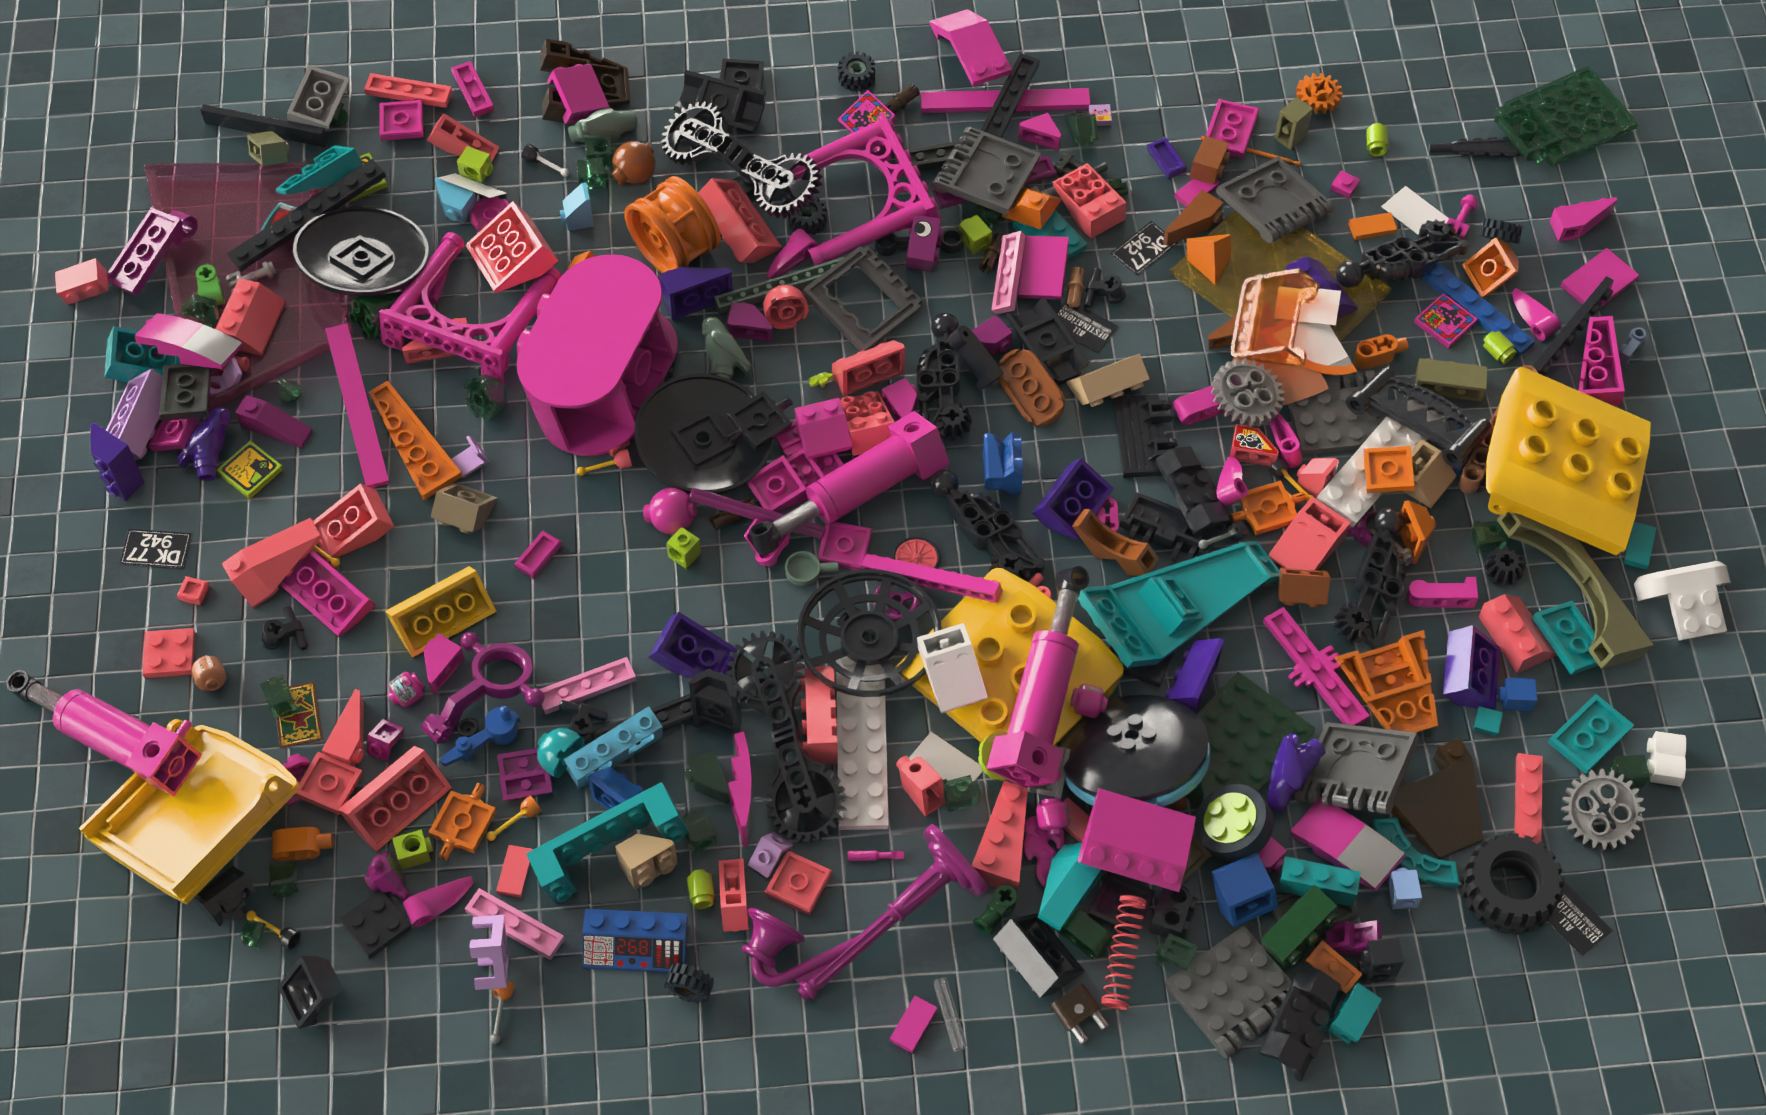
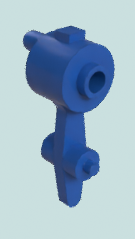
[440,706,520,767]

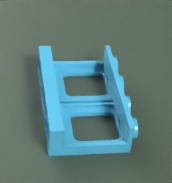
[564,706,663,790]

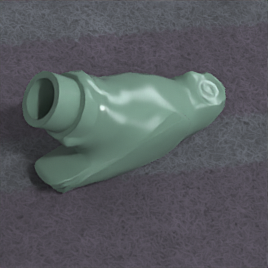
[568,108,638,143]
[702,317,752,380]

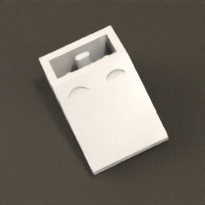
[917,623,988,713]

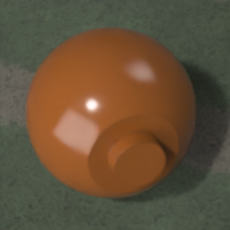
[610,141,655,186]

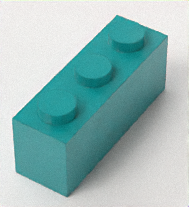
[1277,856,1361,907]

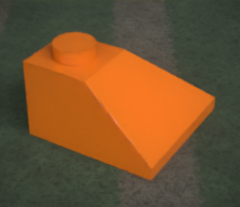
[1002,187,1061,230]
[1462,238,1519,299]
[1399,500,1436,564]

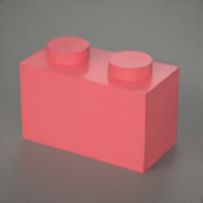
[55,258,108,305]

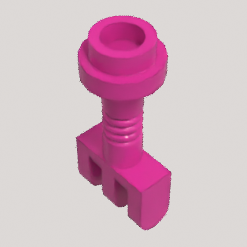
[1446,195,1478,240]

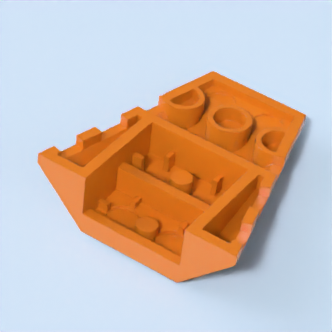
[1335,630,1438,733]

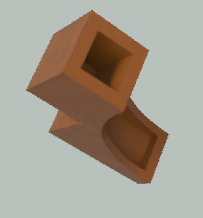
[1072,509,1159,576]

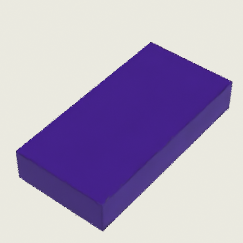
[1147,137,1187,179]

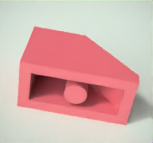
[1297,458,1339,498]

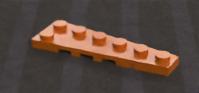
[369,381,462,500]

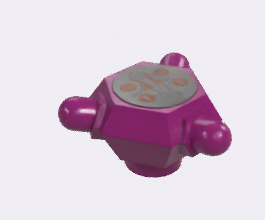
[364,852,410,899]

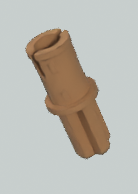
[1067,267,1085,308]

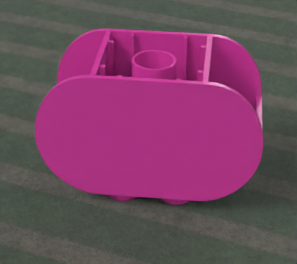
[517,255,678,456]

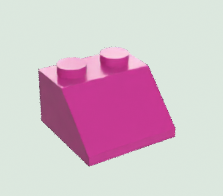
[795,398,853,460]

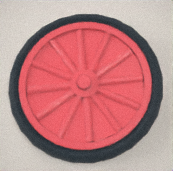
[891,537,941,569]

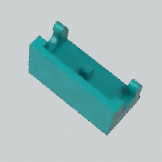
[1327,983,1382,1044]

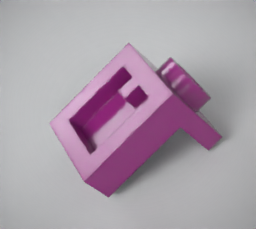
[366,719,404,762]

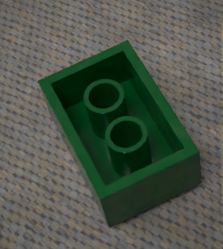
[1260,884,1339,970]

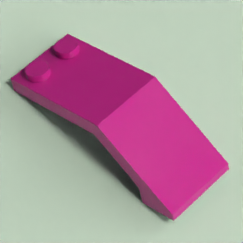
[929,9,1012,86]

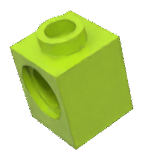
[457,146,493,183]
[959,215,992,255]
[666,527,701,569]
[392,829,433,870]

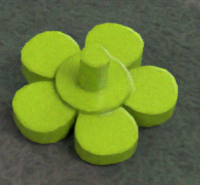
[809,372,834,388]

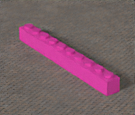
[861,554,1003,603]

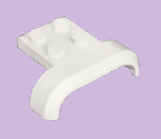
[1634,561,1731,641]

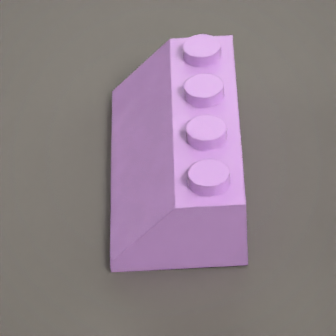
[106,369,163,460]

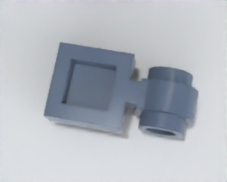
[1618,327,1648,369]

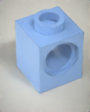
[1387,868,1422,909]

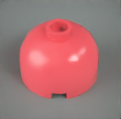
[763,285,809,329]

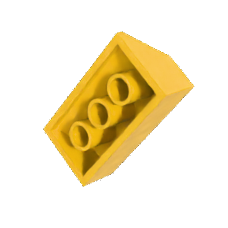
[385,566,497,657]

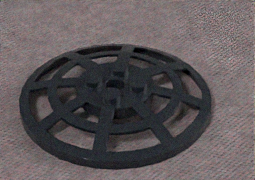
[797,569,941,697]

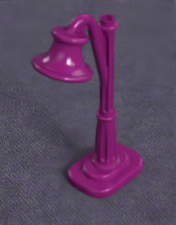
[742,824,988,1002]

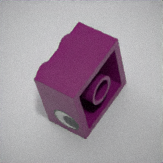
[906,214,944,272]

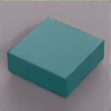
[1473,706,1503,737]

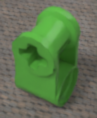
[196,264,225,309]

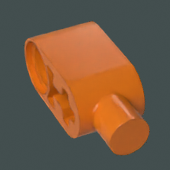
[1353,334,1408,370]
[272,827,334,861]

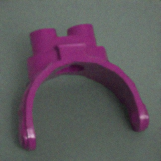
[1347,510,1379,547]

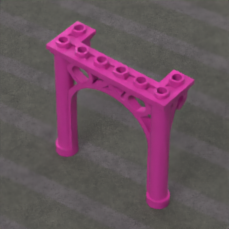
[792,112,942,266]
[379,232,562,387]

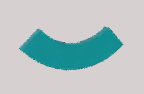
[1372,818,1460,888]

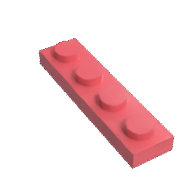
[364,73,452,108]
[1514,753,1543,844]

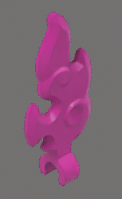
[1024,797,1065,887]

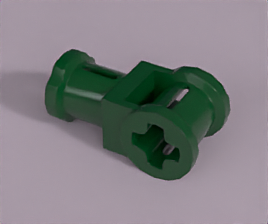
[973,885,1017,936]

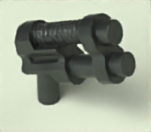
[1054,153,1108,176]

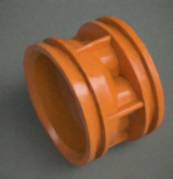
[624,176,721,273]

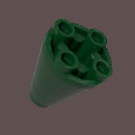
[349,290,403,341]

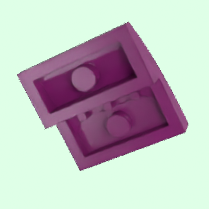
[497,748,553,801]

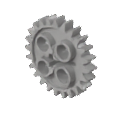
[1211,358,1285,427]
[1561,769,1645,851]

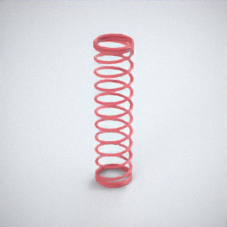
[1101,895,1147,1010]

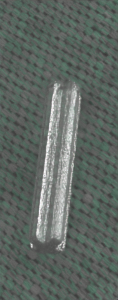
[934,977,967,1052]

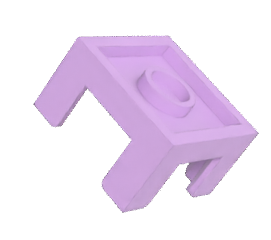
[470,915,509,990]

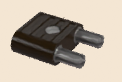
[1050,983,1108,1044]

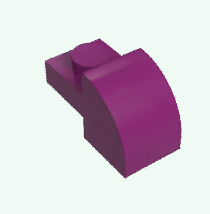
[1326,920,1382,956]

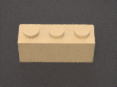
[1066,354,1149,407]

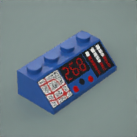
[582,909,689,972]

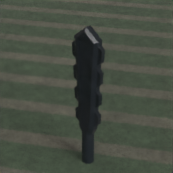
[1428,136,1527,158]

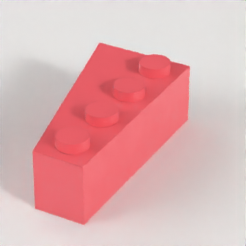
[800,666,838,765]
[972,780,1028,895]

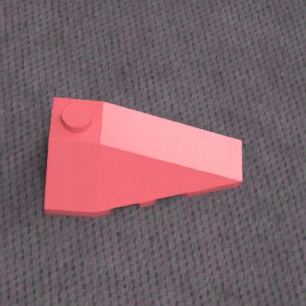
[222,518,322,608]

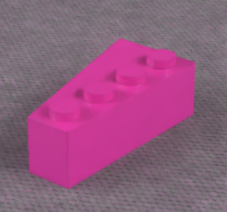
[1578,316,1625,406]

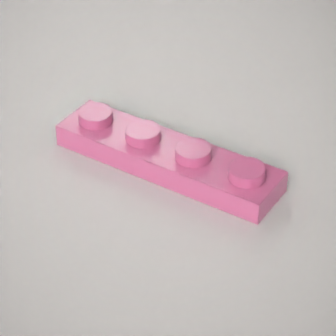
[992,231,1026,315]
[540,657,636,715]
[465,888,565,960]

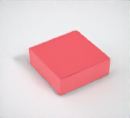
[177,576,210,605]

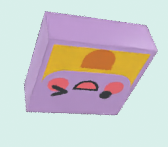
[1088,104,1112,126]

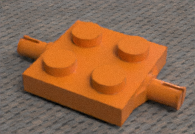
[1230,480,1307,536]
[428,783,497,860]

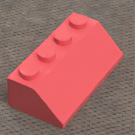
[698,178,782,263]
[338,746,452,852]

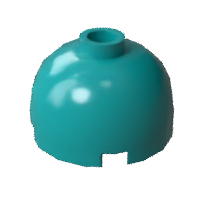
[537,728,584,778]

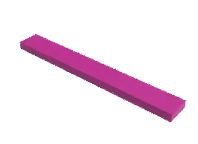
[921,88,1090,113]
[325,324,390,488]

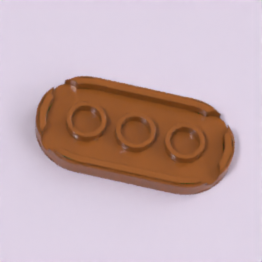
[998,349,1065,427]

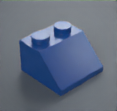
[588,767,645,810]

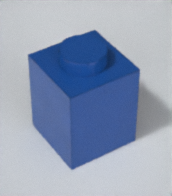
[1498,678,1537,712]

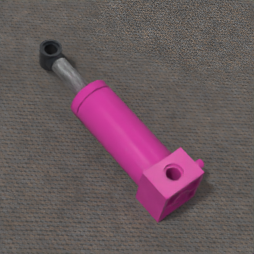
[749,411,950,554]
[986,566,1089,788]
[6,670,202,797]

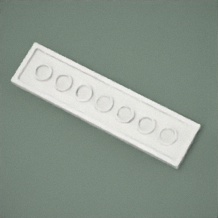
[1316,384,1444,527]
[836,656,888,830]

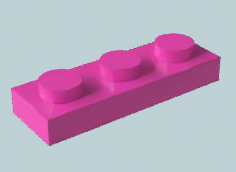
[451,61,494,117]

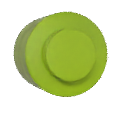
[1366,123,1389,156]
[1483,331,1517,364]
[687,869,715,909]

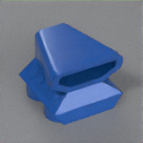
[982,432,1023,496]

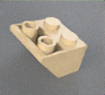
[1404,439,1456,508]
[615,834,678,890]

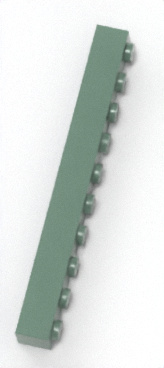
[714,257,849,315]

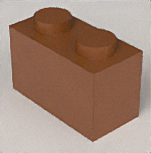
[1190,136,1231,185]
[1277,568,1330,607]

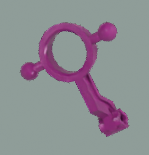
[421,632,545,745]

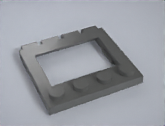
[802,246,923,351]

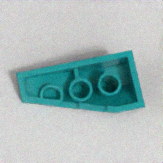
[1038,842,1106,931]

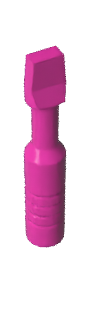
[848,850,904,861]

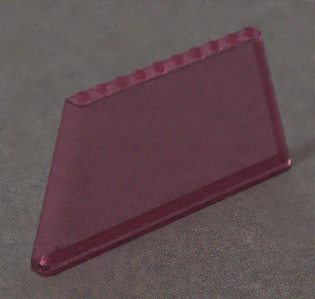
[144,162,354,411]

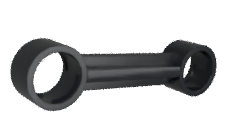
[875,228,963,256]

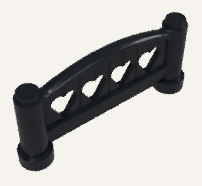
[1346,367,1492,468]

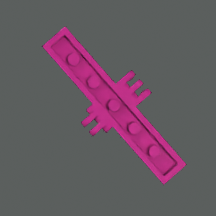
[1263,607,1370,726]

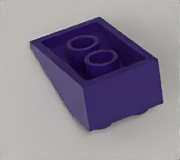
[659,267,733,321]
[648,612,738,679]

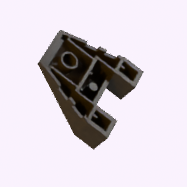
[539,38,630,123]
[1391,737,1483,860]

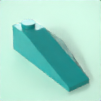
[275,145,363,195]

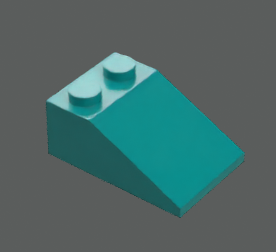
[104,326,180,382]

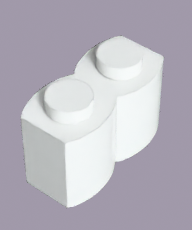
[1646,731,1686,786]

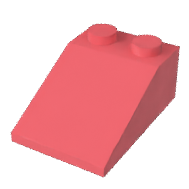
[313,483,394,562]

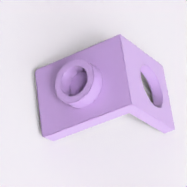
[210,358,242,395]
[452,436,489,478]
[748,832,794,878]

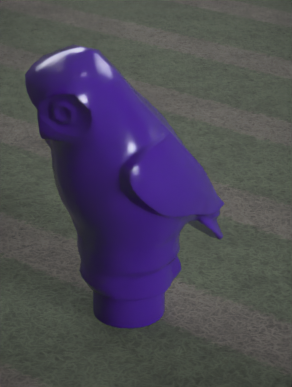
[177,407,231,481]
[1266,733,1326,812]

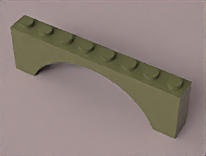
[1497,512,1653,669]

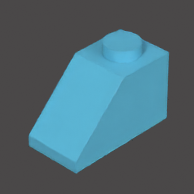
[435,177,477,224]
[560,183,594,231]

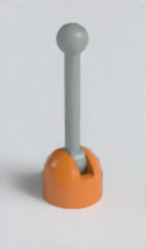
[490,981,515,1044]

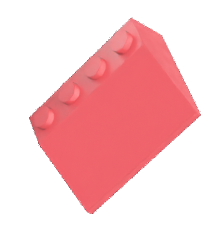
[466,201,559,293]

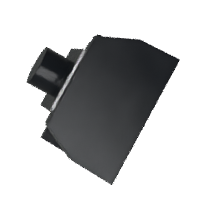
[193,866,256,927]
[277,956,344,1029]

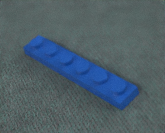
[1421,262,1535,358]

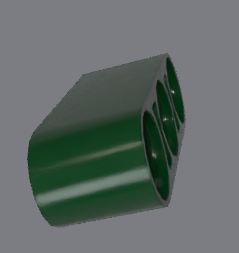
[1048,908,1113,960]

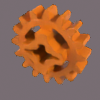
[1296,73,1342,114]

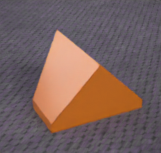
[1186,234,1231,285]

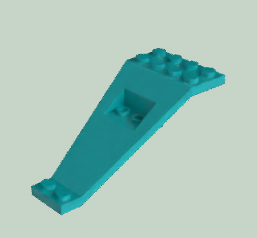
[1077,541,1280,668]

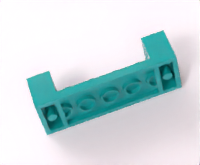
[526,782,689,903]

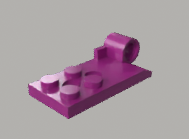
[107,207,198,296]

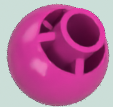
[643,488,697,534]

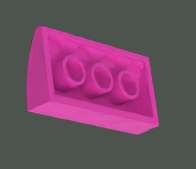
[279,549,376,637]

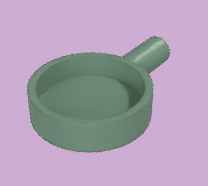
[785,551,838,586]

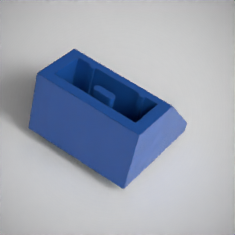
[1211,853,1278,927]

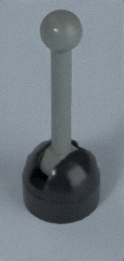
[1198,521,1248,549]

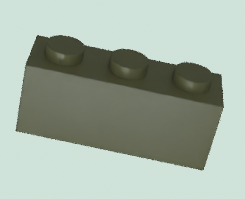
[1415,358,1487,402]

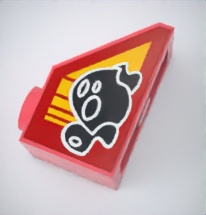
[1230,425,1279,467]

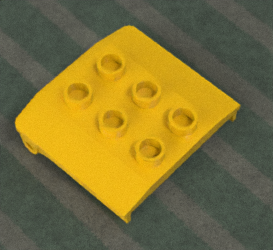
[1486,367,1651,556]
[895,568,1124,746]
[79,719,299,905]

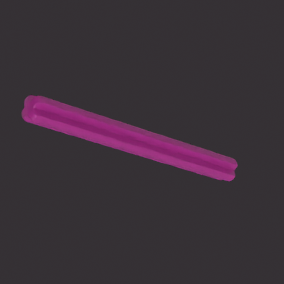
[689,488,825,539]

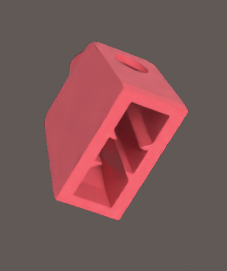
[896,756,945,817]

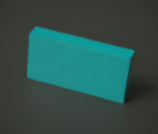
[1623,522,1656,570]

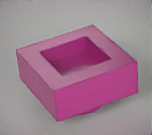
[1330,170,1360,199]

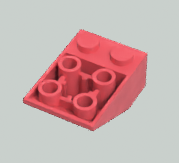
[1052,163,1126,239]
[840,391,894,456]
[1268,497,1351,570]

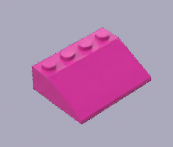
[1077,788,1196,892]

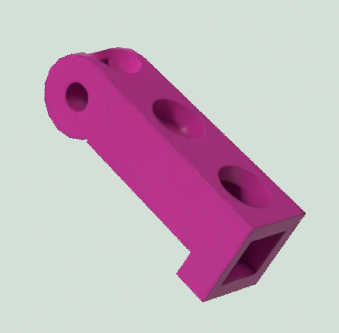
[1406,577,1478,608]

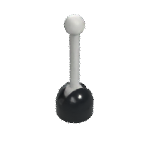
[521,143,569,177]

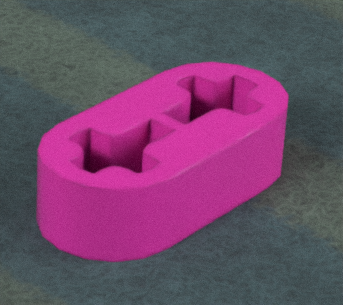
[1096,497,1119,532]

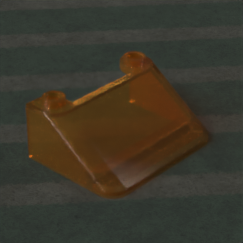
[1230,268,1319,367]

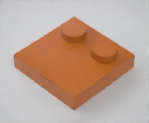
[1363,446,1414,493]

